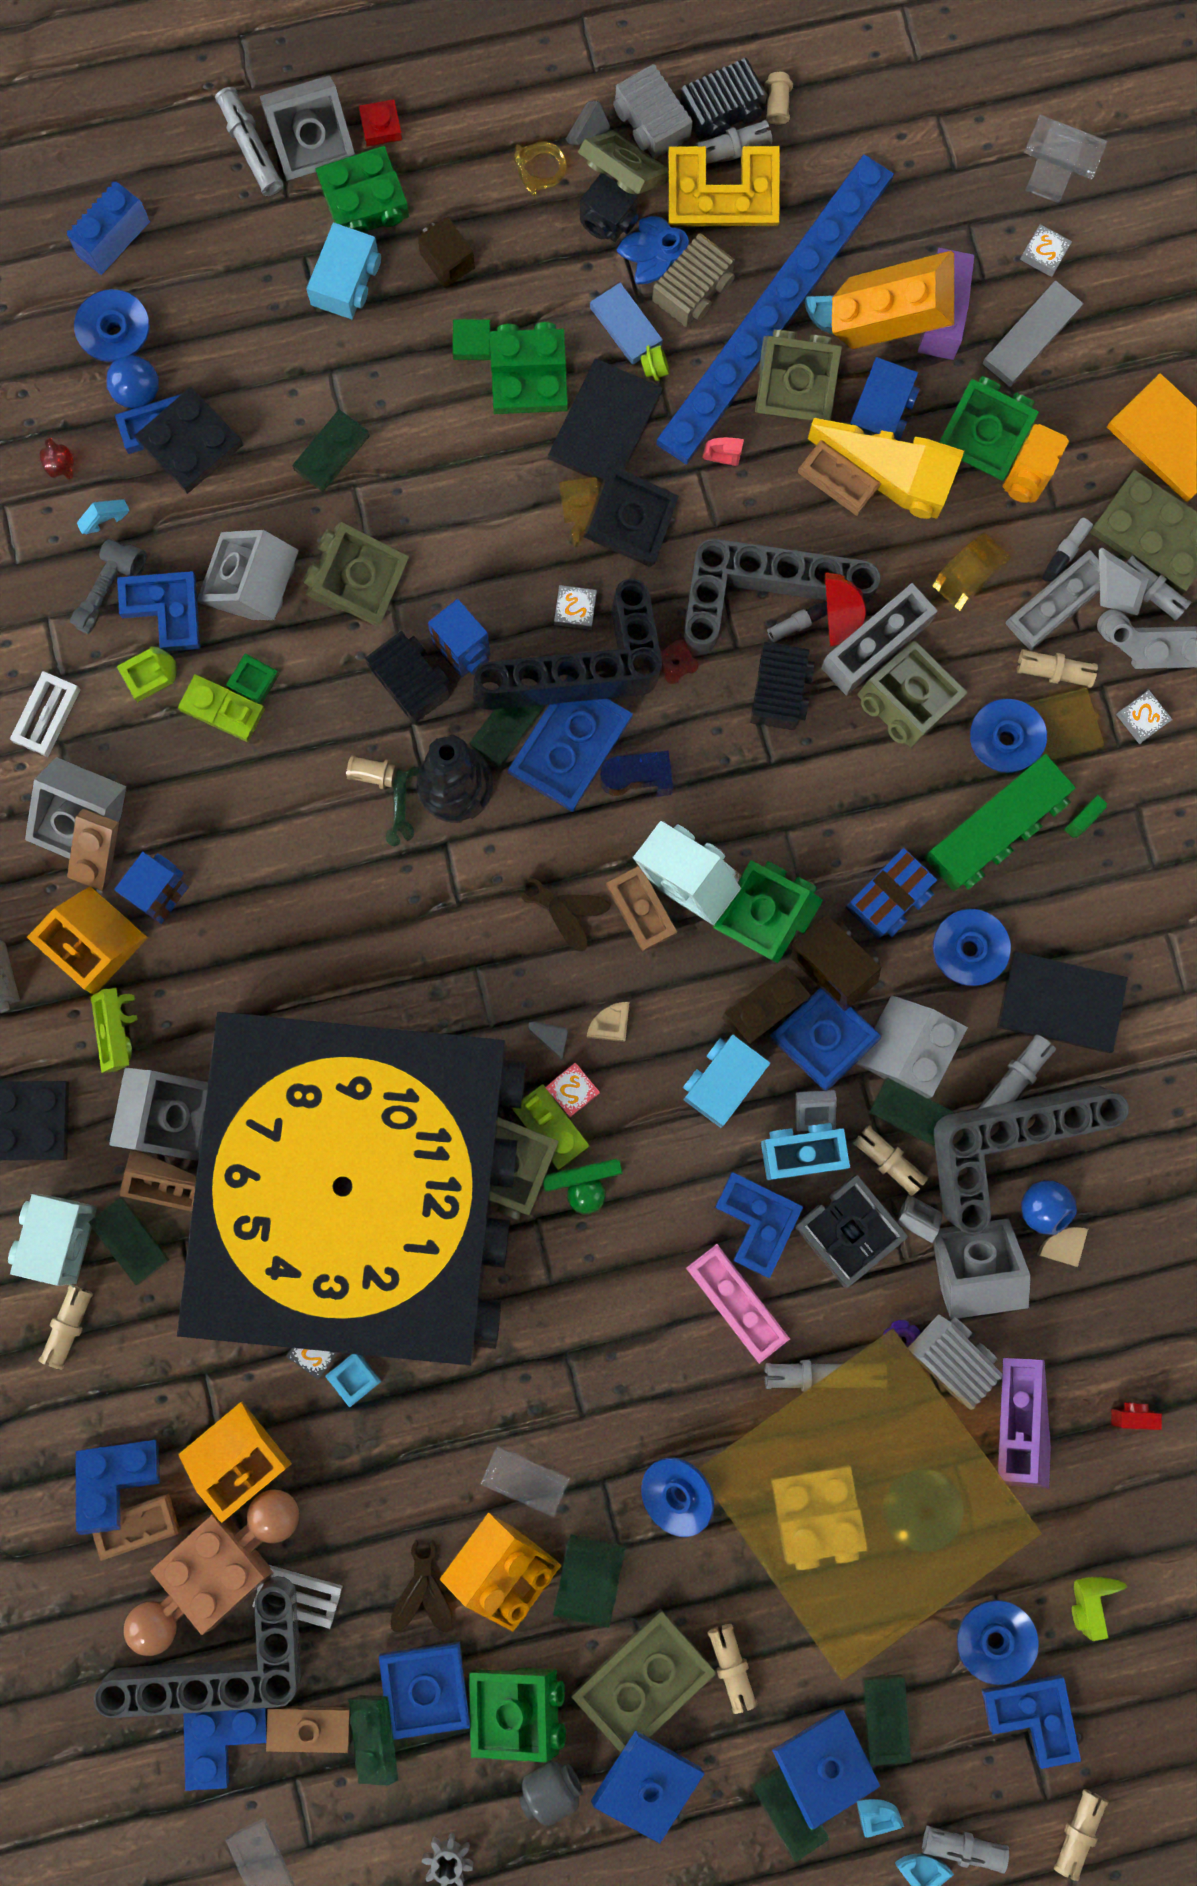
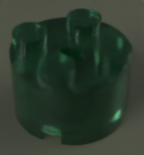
[553,1534,626,1628]

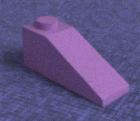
[918,248,974,360]
[998,1358,1051,1489]

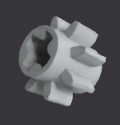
[422,1832,474,1886]

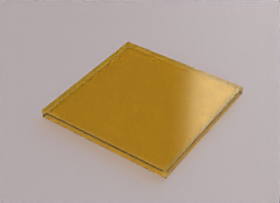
[698,1329,1042,1681]

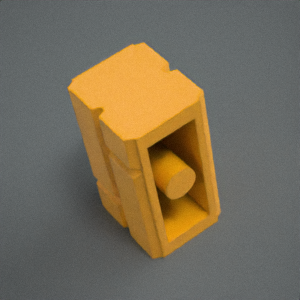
[1002,424,1069,503]

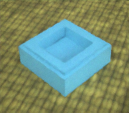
[325,1354,382,1408]

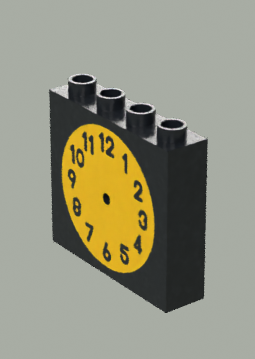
[177,1012,526,1366]

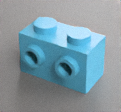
[306,222,381,320]
[683,1034,770,1128]
[761,1123,850,1181]

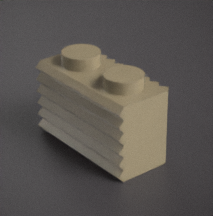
[652,233,735,327]

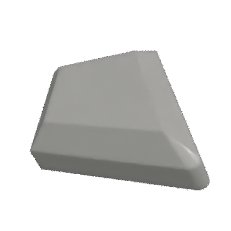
[1099,548,1149,616]

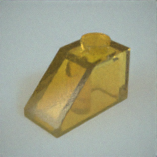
[933,532,1012,611]

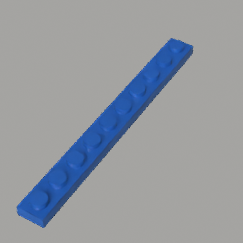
[656,154,894,465]

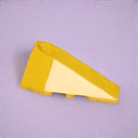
[807,418,964,519]

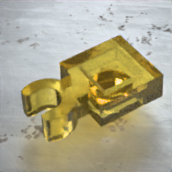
[559,477,598,547]

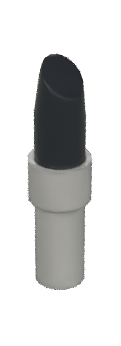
[1042,518,1093,581]
[767,601,828,642]

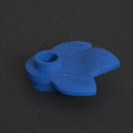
[617,216,690,284]

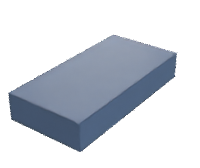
[590,282,663,365]

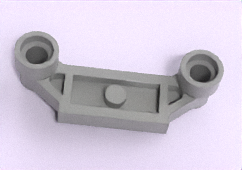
[1097,609,1197,669]

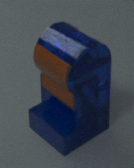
[600,750,673,797]

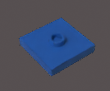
[770,988,881,1091]
[379,1642,470,1740]
[772,1709,881,1829]
[591,1730,705,1844]

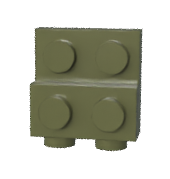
[755,330,842,421]
[303,522,409,626]
[857,640,968,748]
[489,1117,559,1220]

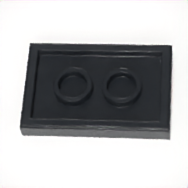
[548,358,663,483]
[997,951,1128,1053]

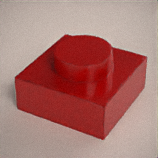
[359,99,402,147]
[1111,1402,1162,1430]

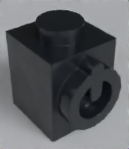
[580,173,639,242]

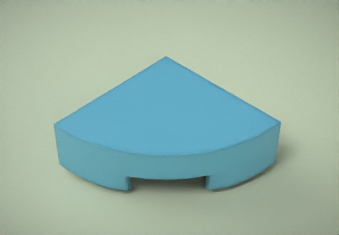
[805,296,834,335]
[77,499,130,534]
[857,1799,904,1838]
[895,1854,954,1886]

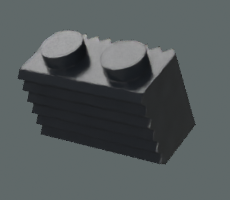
[680,57,767,140]
[365,631,450,724]
[750,642,815,730]

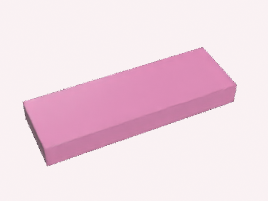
[686,1244,790,1364]

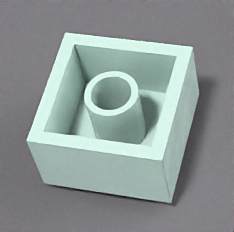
[633,821,741,925]
[8,1194,97,1286]

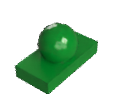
[543,1159,623,1214]

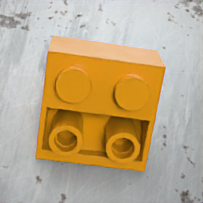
[27,886,148,994]
[178,1401,292,1523]
[439,1512,561,1632]

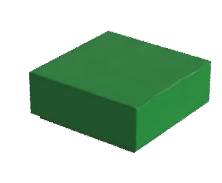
[453,319,490,360]
[226,653,280,705]
[1063,795,1108,838]

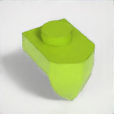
[117,646,177,703]
[1072,1577,1127,1641]

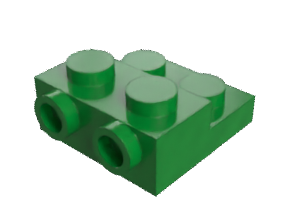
[315,146,409,234]
[489,322,568,414]
[939,376,1039,481]
[713,860,823,963]
[469,1668,566,1762]

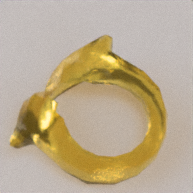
[514,141,567,196]

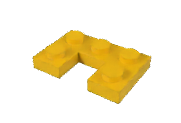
[668,146,780,226]

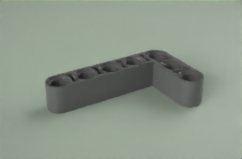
[683,539,881,655]
[934,1086,1129,1234]
[93,1576,301,1718]

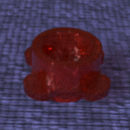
[39,438,74,480]
[660,640,698,684]

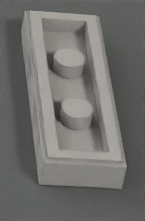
[982,280,1084,387]
[1006,550,1100,651]

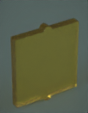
[1027,687,1104,761]

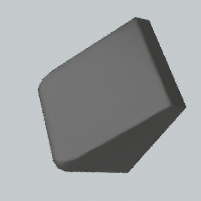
[566,101,610,145]
[528,1021,568,1061]

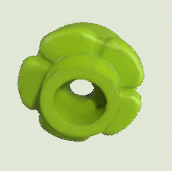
[641,345,670,381]

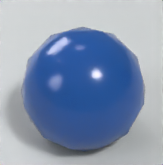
[106,355,159,409]
[1021,1180,1077,1235]

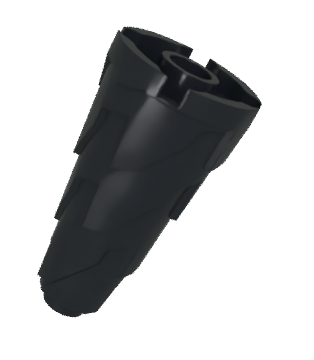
[416,734,493,823]

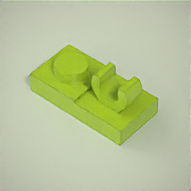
[178,674,265,742]
[91,988,138,1073]
[512,1084,590,1170]

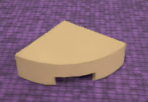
[587,1002,630,1042]
[1037,1227,1088,1267]

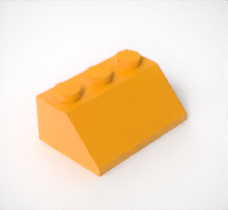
[832,251,954,349]

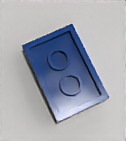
[508,675,633,812]

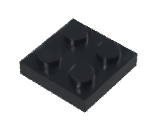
[134,387,243,494]
[583,465,679,567]
[0,1081,69,1161]

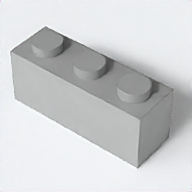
[821,583,938,696]

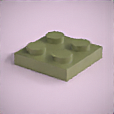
[578,130,668,194]

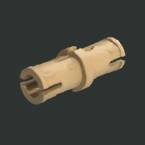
[1017,649,1098,688]
[853,1125,928,1196]
[38,1285,94,1370]
[707,1624,758,1714]
[1053,1789,1109,1881]

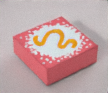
[545,1063,600,1118]

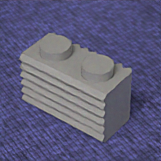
[613,64,692,159]
[906,1314,1003,1410]

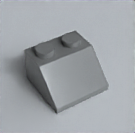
[259,75,355,181]
[197,530,299,620]
[25,757,127,859]
[856,995,968,1100]
[109,1068,208,1161]
[933,1219,1030,1319]

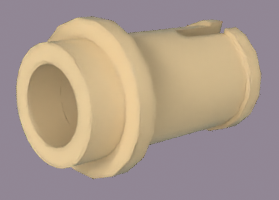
[764,72,793,125]
[346,755,397,790]

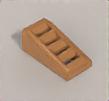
[119,1150,197,1211]

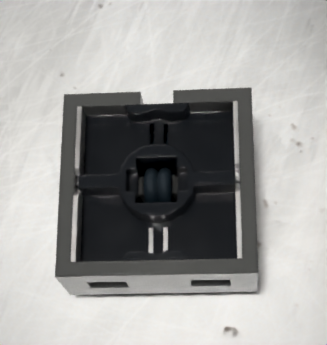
[794,1175,908,1288]

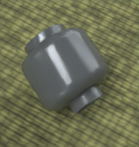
[519,1761,583,1826]

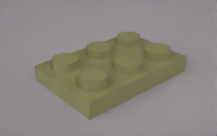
[1089,470,1197,595]
[571,1608,716,1753]

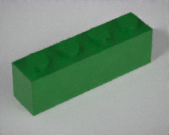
[924,753,1076,892]

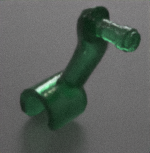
[386,766,419,847]

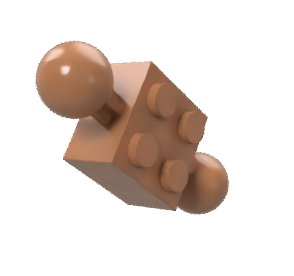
[123,1489,299,1656]

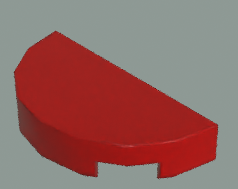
[825,573,866,647]

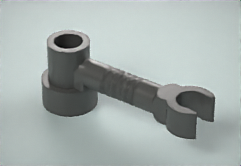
[70,539,147,634]

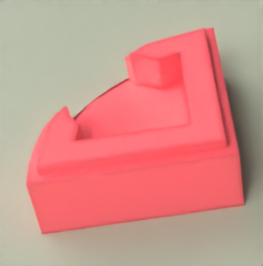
[702,437,744,466]

